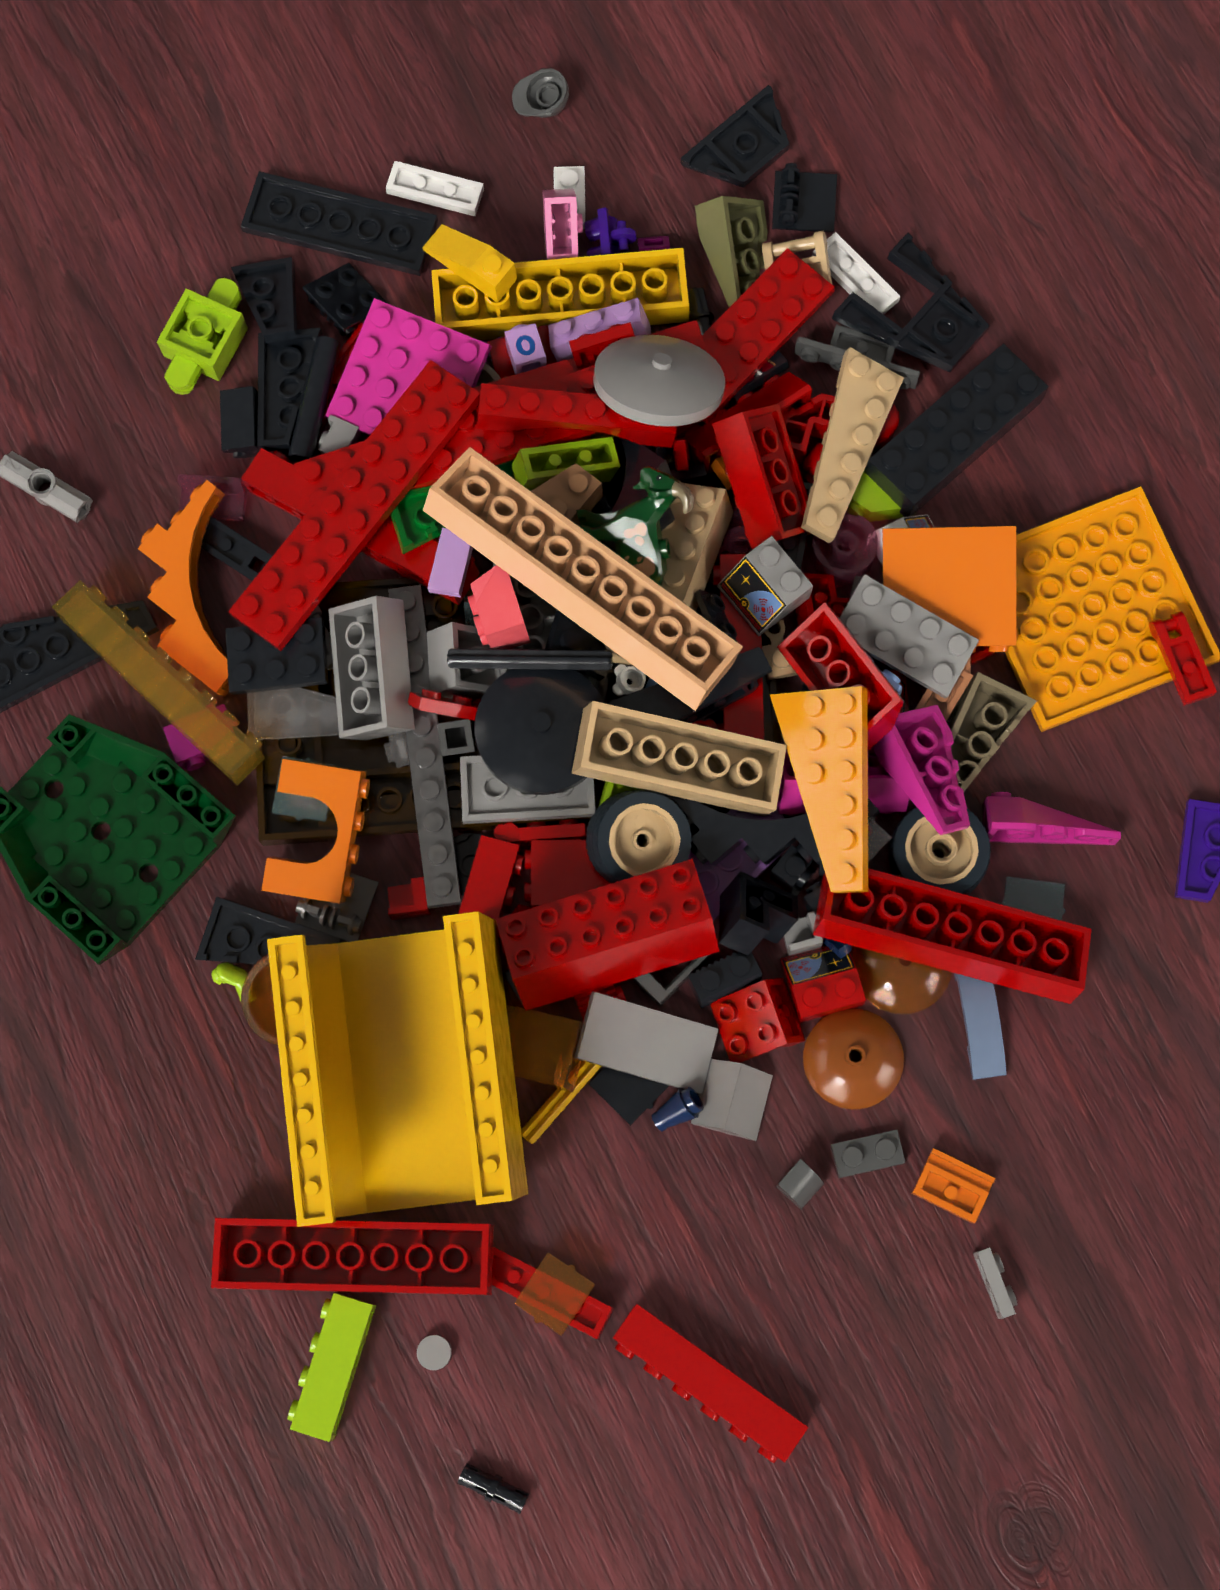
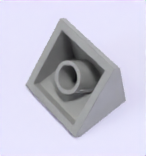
[691,1059,773,1141]

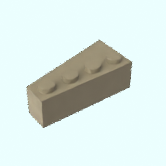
[948,672,1037,791]

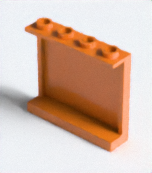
[882,526,1016,652]

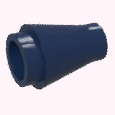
[651,1087,704,1132]

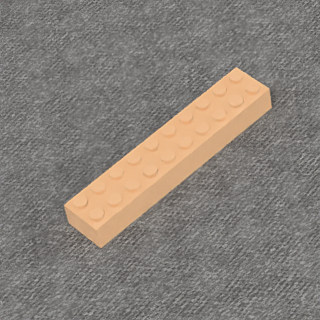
[423,447,743,711]

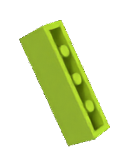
[287,1293,377,1442]

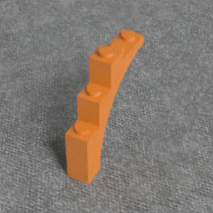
[138,480,229,697]

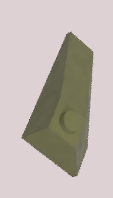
[695,196,768,307]

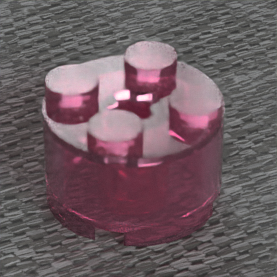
[810,512,878,587]

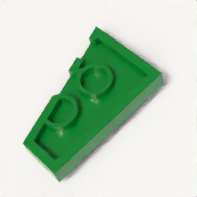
[390,486,446,554]

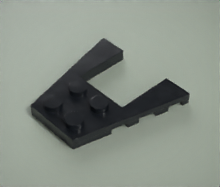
[832,233,989,372]

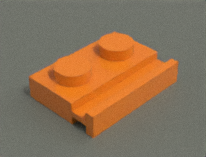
[911,1148,996,1224]

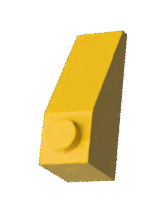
[422,224,517,303]

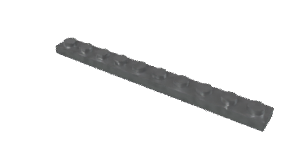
[388,585,462,908]

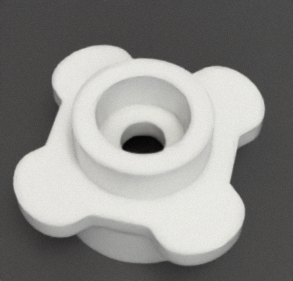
[612,664,646,696]

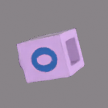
[505,323,547,375]

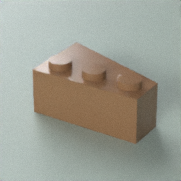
[531,463,603,525]

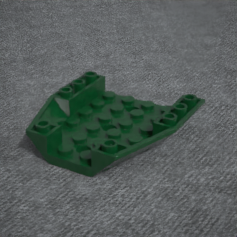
[0,714,236,965]

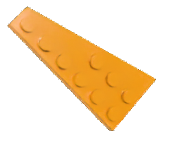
[770,686,868,893]

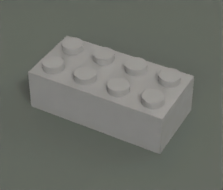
[328,596,415,740]

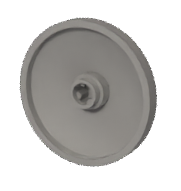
[593,335,725,426]

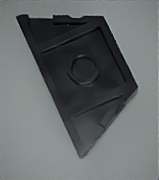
[681,85,789,188]

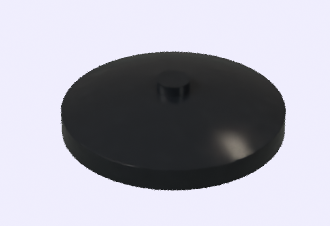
[475,669,604,795]

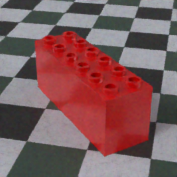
[496,859,720,1011]

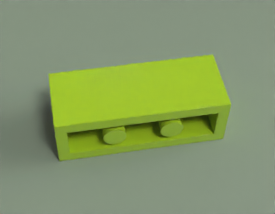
[511,437,620,491]

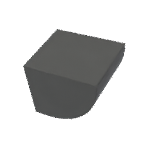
[437,719,476,756]
[776,1159,824,1210]

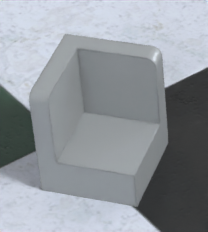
[783,911,823,956]

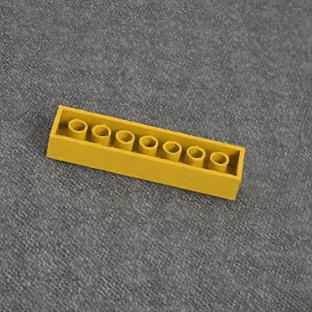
[431,248,689,341]

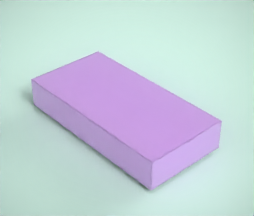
[427,528,473,598]

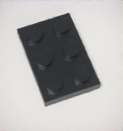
[225,617,329,695]

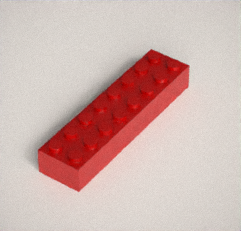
[812,868,1092,1004]
[211,1218,494,1295]

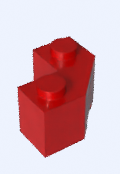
[782,393,835,465]

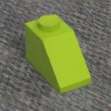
[847,469,915,522]

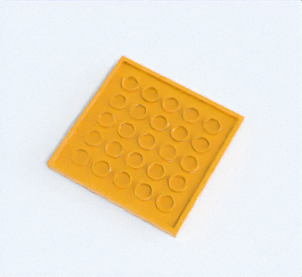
[1005,486,1220,732]

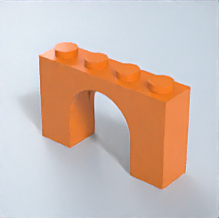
[261,759,370,904]

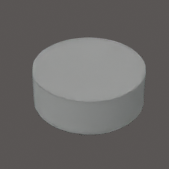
[417,1335,452,1370]

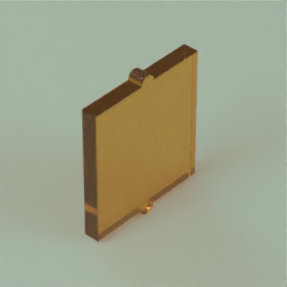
[514,1252,596,1336]

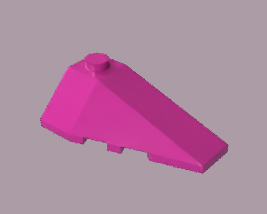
[873,705,970,835]
[983,792,1121,845]

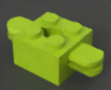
[157,278,248,395]

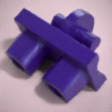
[584,207,637,256]

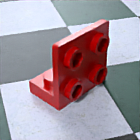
[710,978,805,1063]

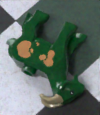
[576,466,694,586]

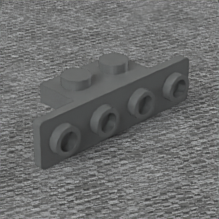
[795,324,920,389]

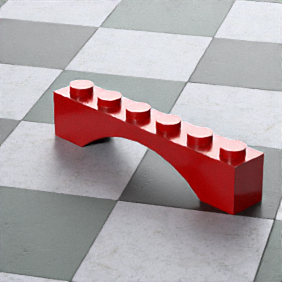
[477,383,677,448]

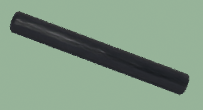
[447,648,613,670]

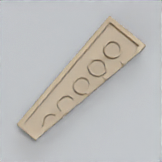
[801,347,904,543]

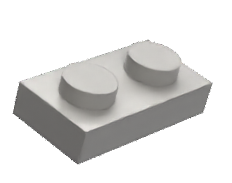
[973,1248,1017,1319]

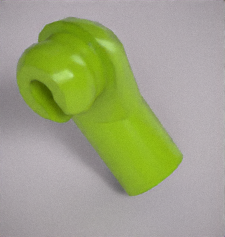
[211,962,257,1003]

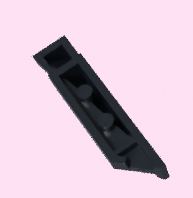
[609,647,773,723]

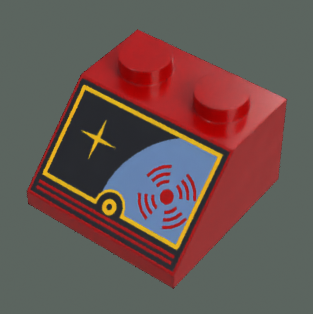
[780,946,866,1023]

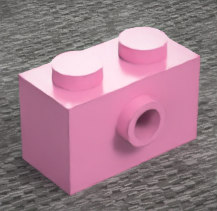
[542,189,583,260]

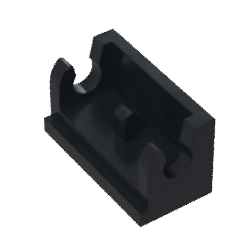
[220,386,260,458]

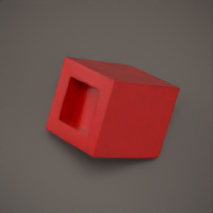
[387,877,431,920]

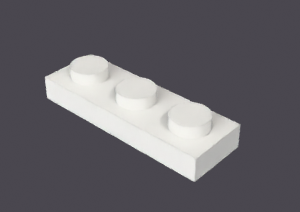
[386,161,484,216]
[812,232,900,314]

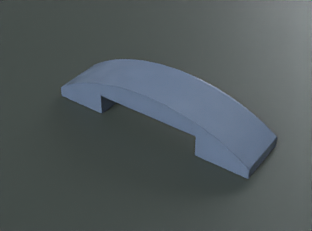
[954,973,1007,1080]

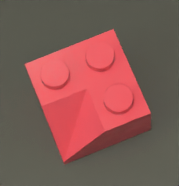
[467,565,531,649]

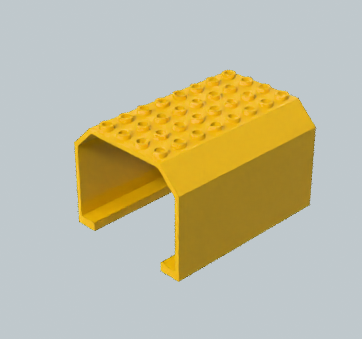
[267,912,528,1227]

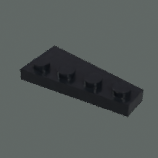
[195,897,343,966]

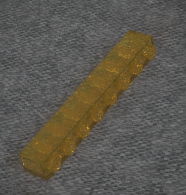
[52,580,265,786]

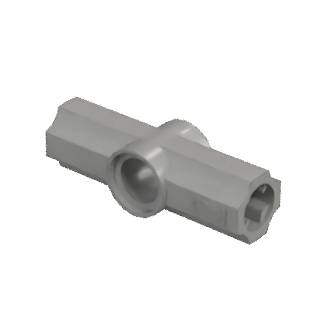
[0,451,93,523]

